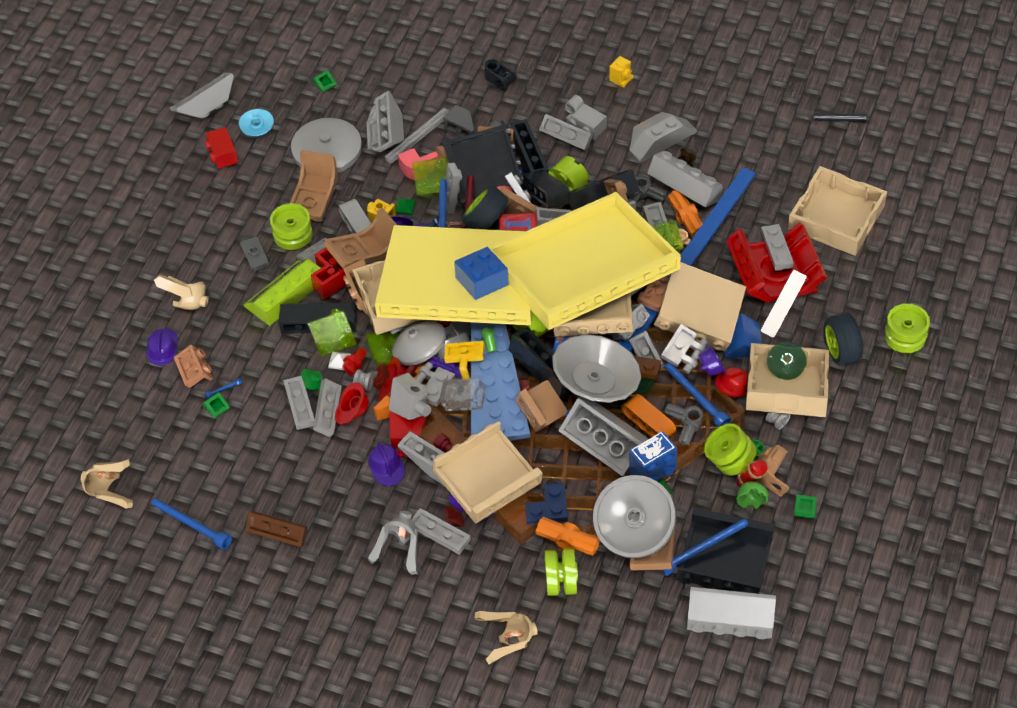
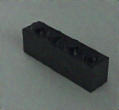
[510,119,549,174]
[523,170,570,209]
[565,170,640,211]
[279,302,357,334]
[508,327,572,399]

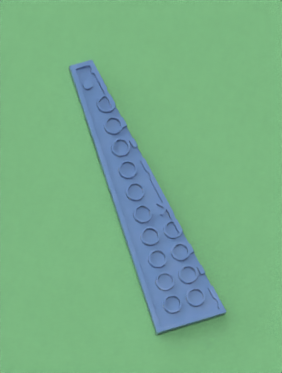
[471,322,530,441]

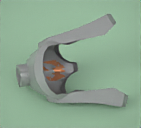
[368,511,418,575]

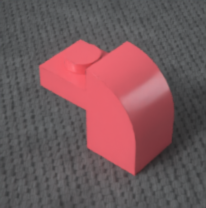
[398,148,440,180]

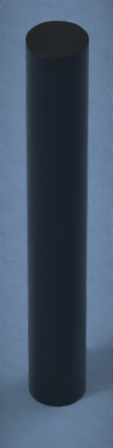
[813,113,867,121]

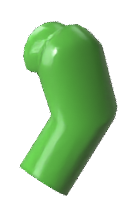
[481,327,497,353]

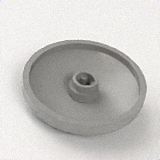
[291,118,362,173]
[593,475,676,558]

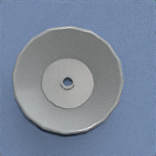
[552,334,641,403]

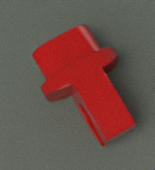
[342,347,367,376]

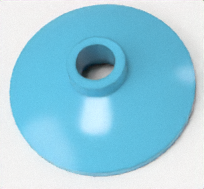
[239,109,274,136]

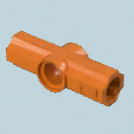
[668,190,703,238]
[536,517,600,556]

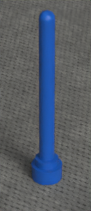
[439,179,447,228]
[665,362,732,427]
[152,498,232,550]
[662,519,748,576]

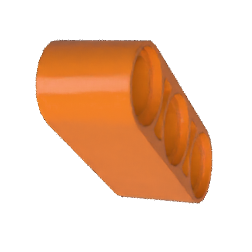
[621,394,676,438]

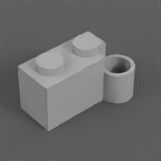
[565,95,607,140]

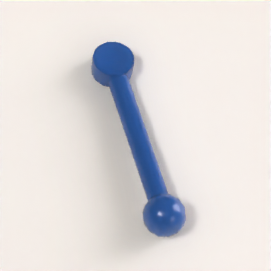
[205,378,243,399]

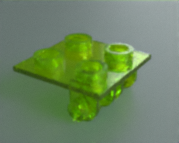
[412,157,448,196]
[308,309,357,356]
[365,333,400,371]

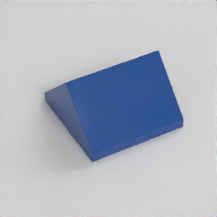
[724,313,762,358]

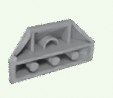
[170,73,234,119]
[366,91,404,152]
[630,112,697,163]

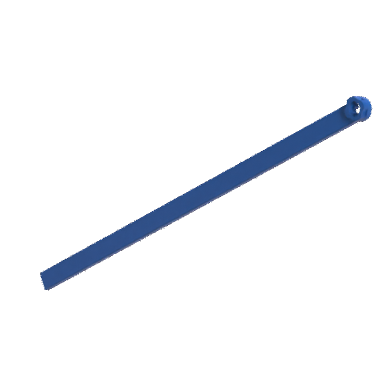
[566,168,756,417]

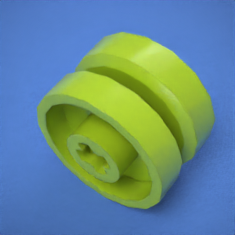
[270,203,313,250]
[884,304,930,353]
[704,424,756,475]
[545,548,578,596]

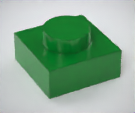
[301,369,323,391]
[794,494,817,518]

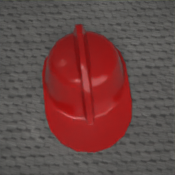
[378,357,408,401]
[715,367,748,397]
[335,382,369,424]

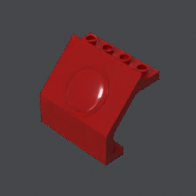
[726,223,828,302]

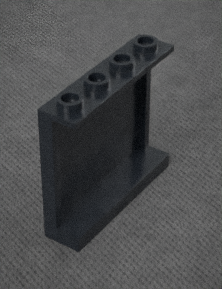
[442,120,525,209]
[677,507,775,594]

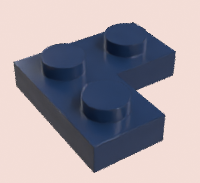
[525,483,568,525]

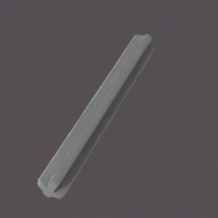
[385,108,449,164]

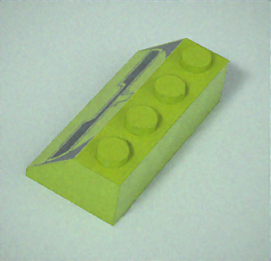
[244,259,320,326]

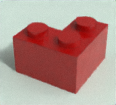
[311,247,347,300]

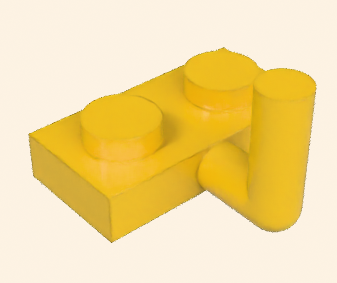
[444,341,485,384]

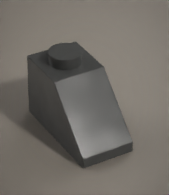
[443,105,474,137]

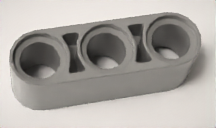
[338,199,371,234]

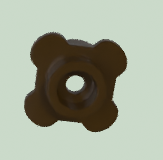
[678,147,696,167]

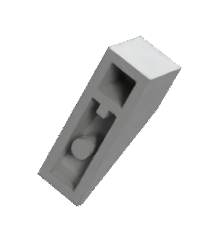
[398,432,445,486]

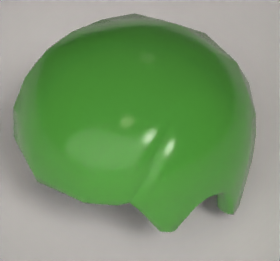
[736,481,769,509]

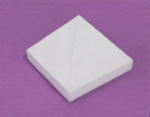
[328,352,351,370]

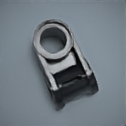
[484,59,517,90]

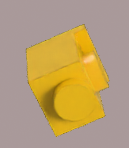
[610,56,634,88]
[367,199,396,222]

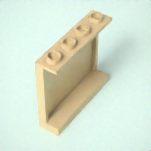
[654,262,746,351]
[554,293,633,336]
[433,421,543,524]

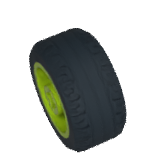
[462,186,508,230]
[823,313,863,365]

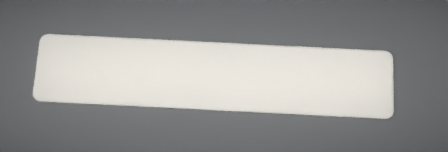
[761,270,807,337]

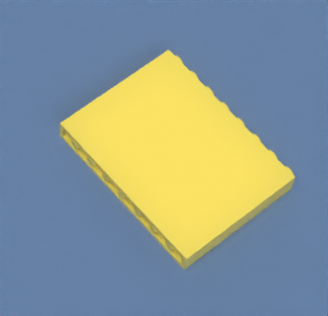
[489,192,681,330]
[375,225,533,325]

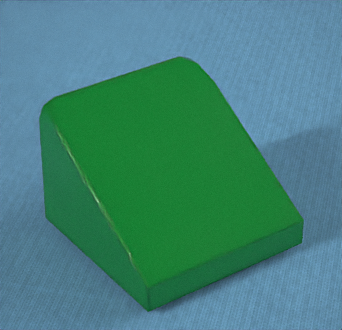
[312,70,337,92]
[202,392,230,418]

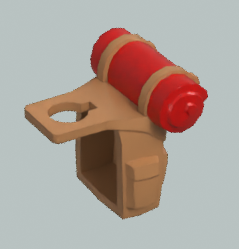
[736,445,789,496]

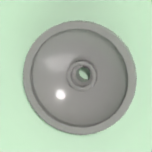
[392,321,446,365]

